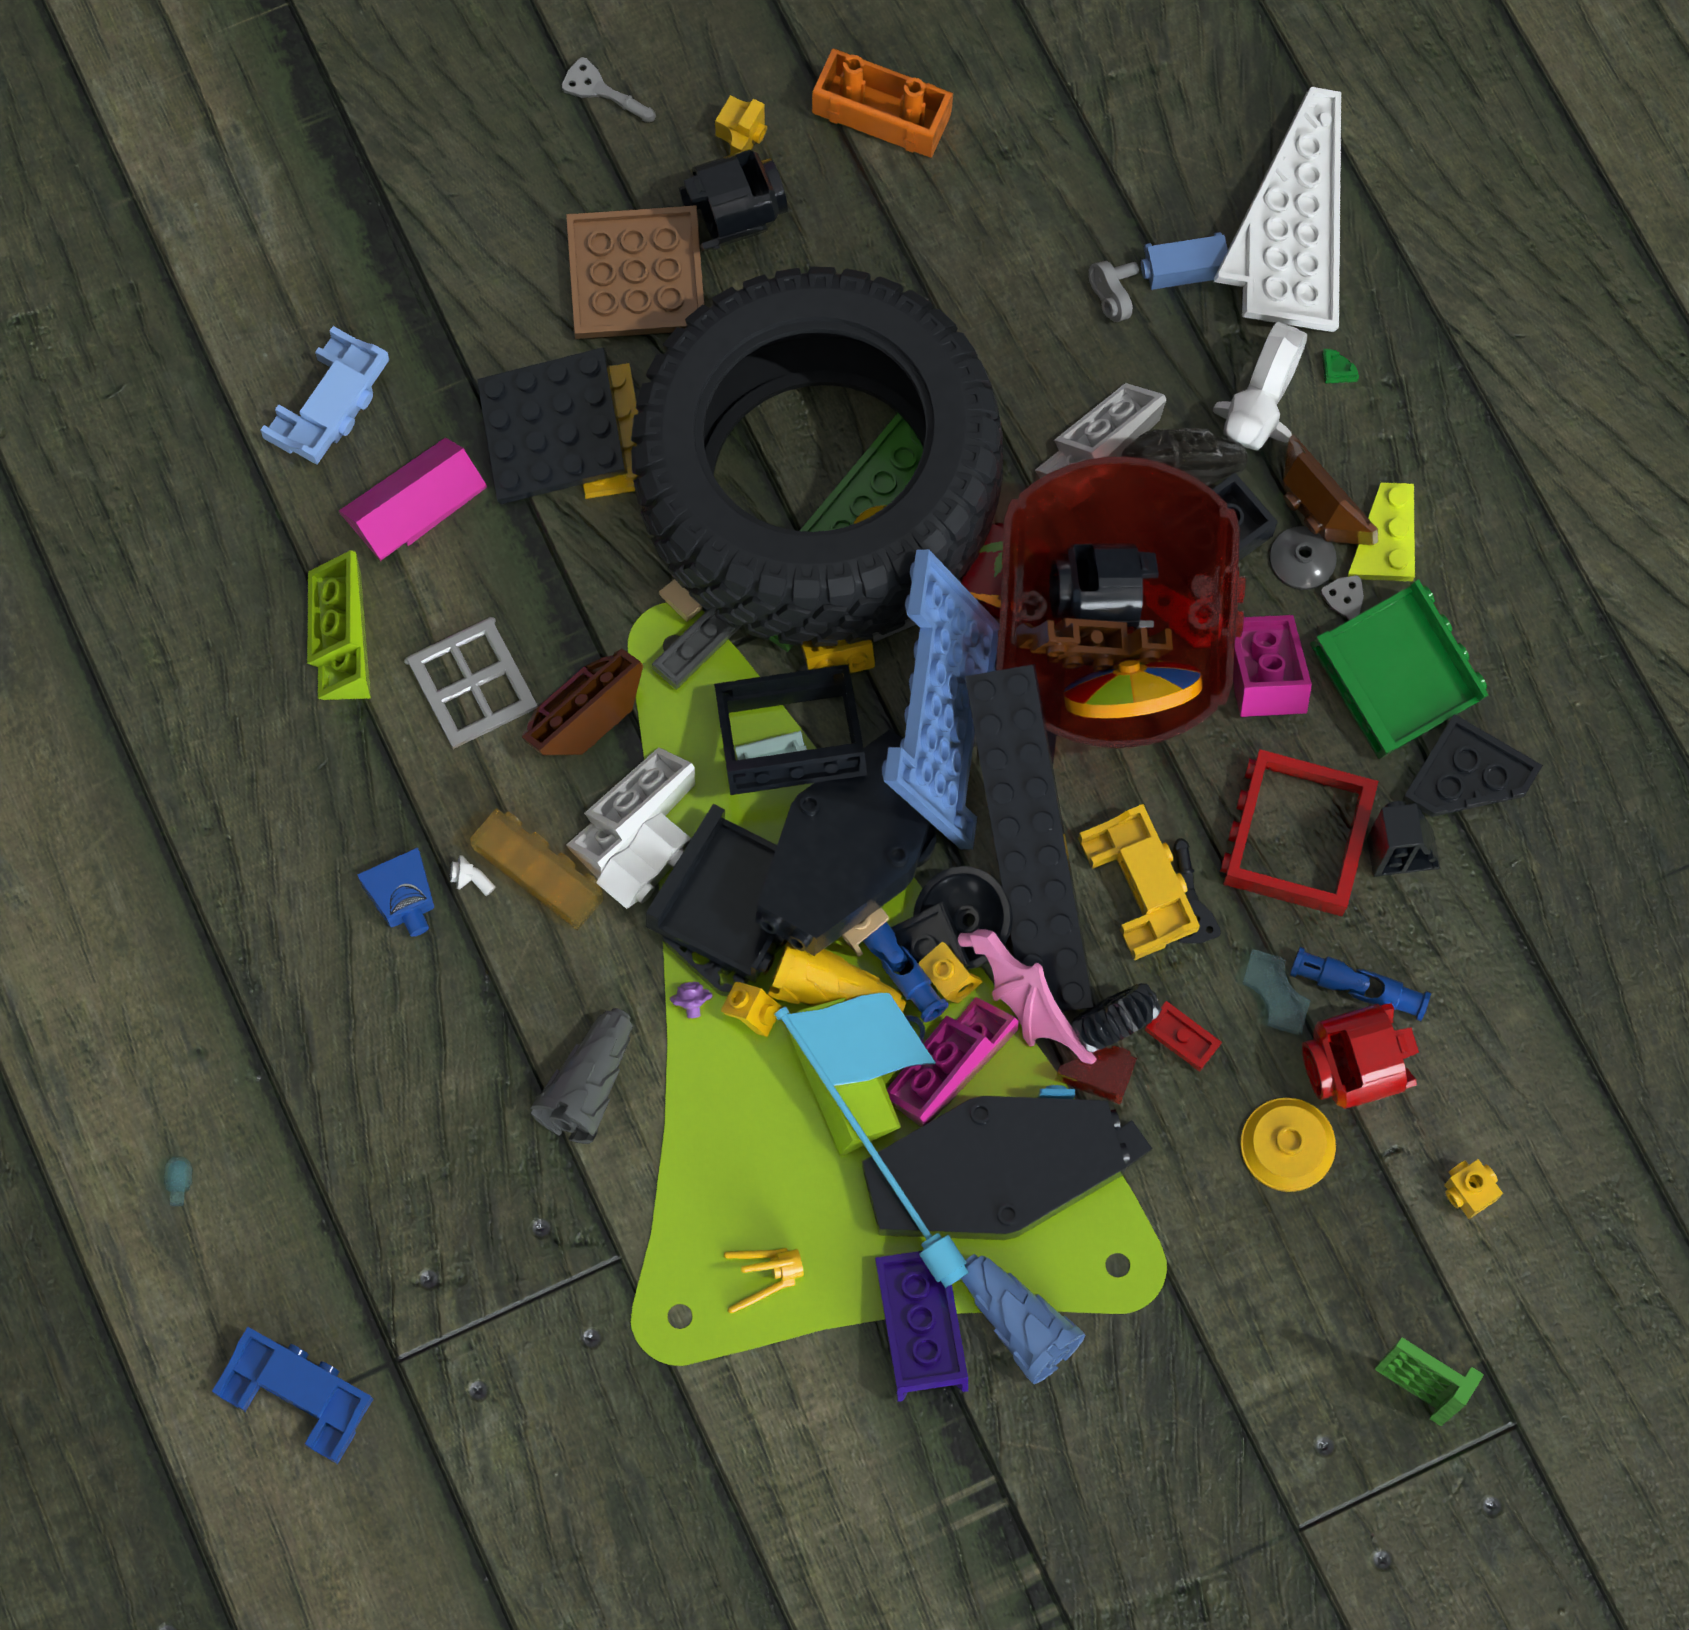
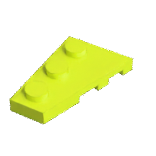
[1347,483,1415,581]

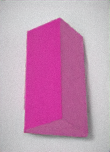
[339,437,487,561]
[887,997,1019,1127]

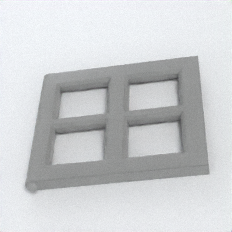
[404,617,538,749]

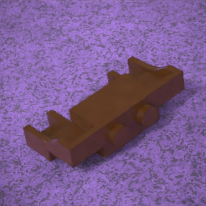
[1016,618,1173,671]

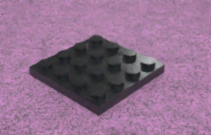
[477,347,628,504]

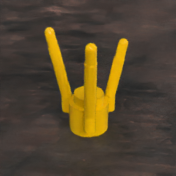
[724,1248,804,1314]

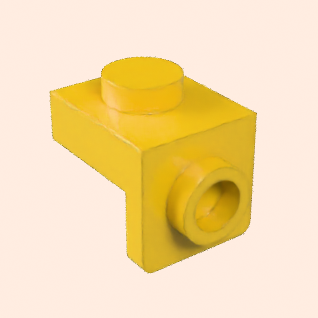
[721,982,782,1037]

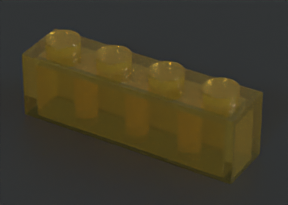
[470,808,604,931]

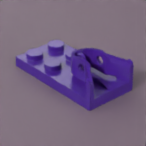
[875,1250,968,1402]

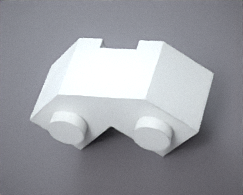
[596,813,692,909]

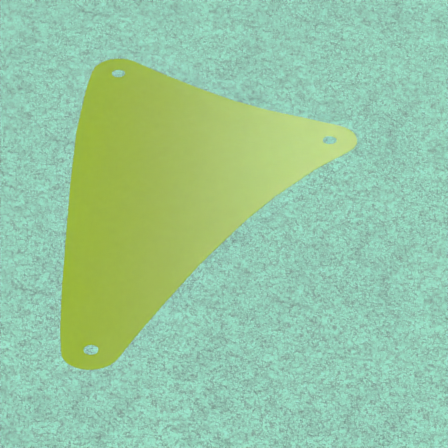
[628,602,1167,1366]

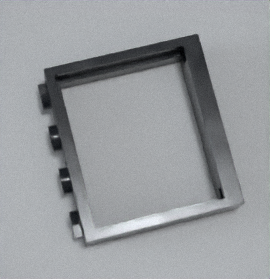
[714,664,867,795]

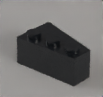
[1367,801,1440,877]

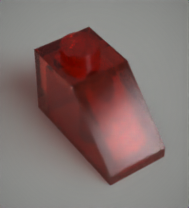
[1055,1046,1137,1104]

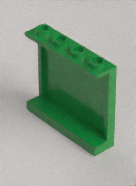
[1310,579,1488,759]

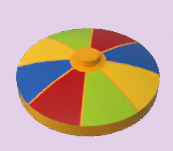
[1064,660,1202,718]

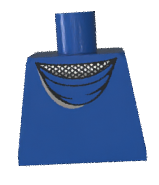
[357,848,435,937]

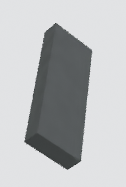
[652,608,744,690]

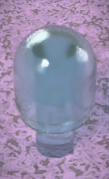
[164,1156,193,1206]

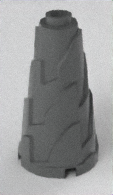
[530,1008,633,1144]

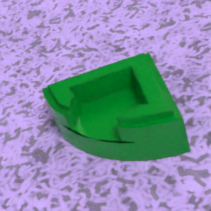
[1322,349,1359,383]

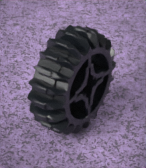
[1070,983,1162,1052]

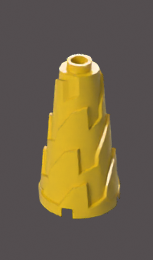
[768,941,907,1013]

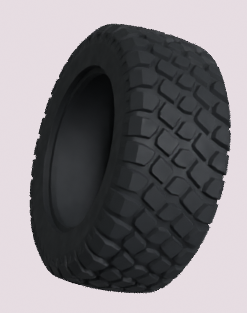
[631,267,1003,647]

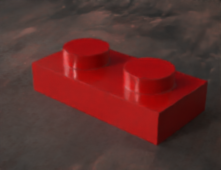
[1144,1001,1222,1072]

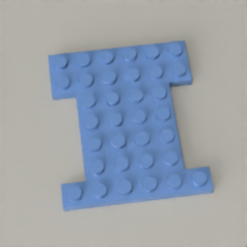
[882,549,1002,849]

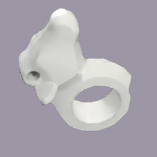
[1213,322,1307,451]

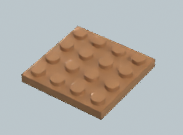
[566,206,704,339]

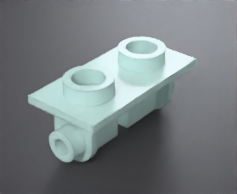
[735,731,807,760]

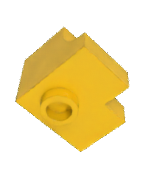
[715,95,767,155]

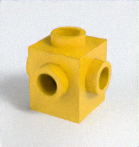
[1444,1159,1503,1219]

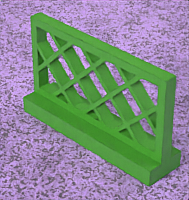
[1374,1337,1484,1426]

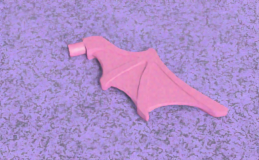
[958,929,1097,1064]

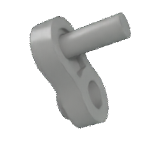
[1089,261,1139,322]

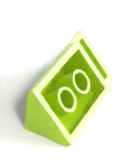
[307,550,371,700]
[786,998,901,1155]

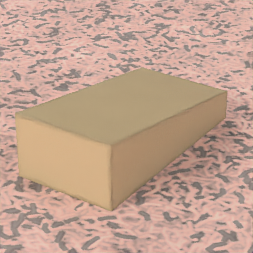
[659,579,702,622]

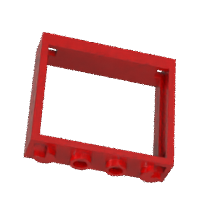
[1220,749,1379,917]

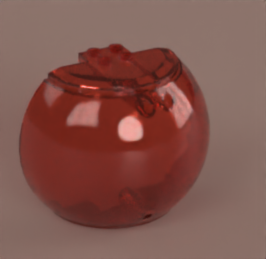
[996,456,1246,749]

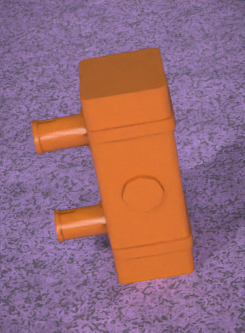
[812,48,953,158]

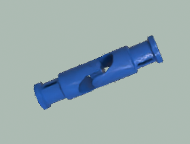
[863,922,949,1023]
[1290,947,1431,1022]

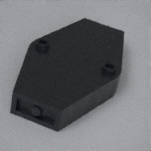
[755,730,930,956]
[862,1096,1130,1240]

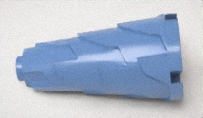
[961,1254,1086,1384]

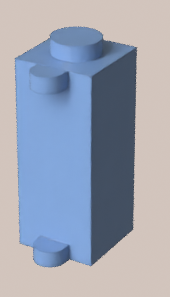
[1141,232,1228,290]

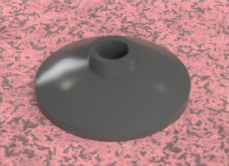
[1270,526,1337,590]

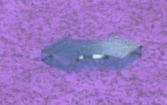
[1243,949,1310,1035]

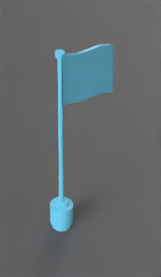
[774,993,969,1288]

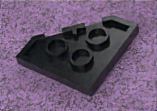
[1403,714,1543,817]

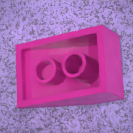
[1227,615,1312,717]

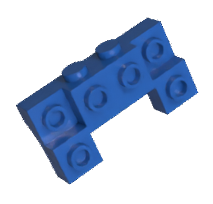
[212,1327,373,1464]

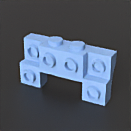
[260,326,389,465]

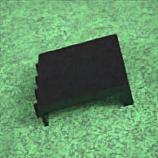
[646,804,787,983]

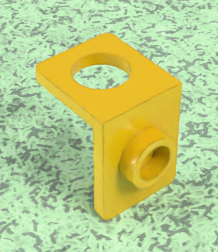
[919,942,983,1004]

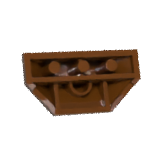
[1283,434,1378,545]
[522,649,643,755]

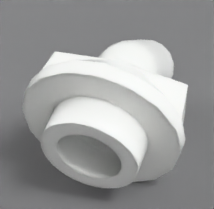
[450,855,496,896]

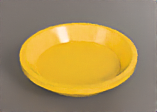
[1240,1098,1336,1192]

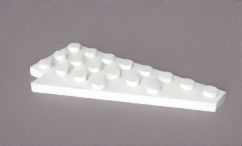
[1214,87,1341,332]

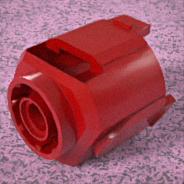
[1302,1003,1419,1109]

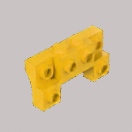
[1078,804,1200,960]

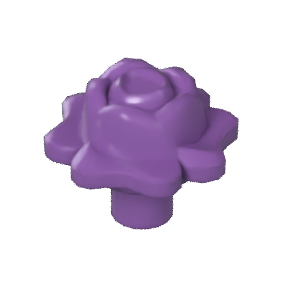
[670,982,713,1018]

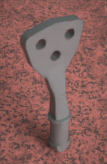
[562,57,656,122]
[1321,575,1364,621]

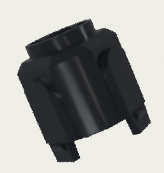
[679,149,788,252]
[1049,543,1159,632]

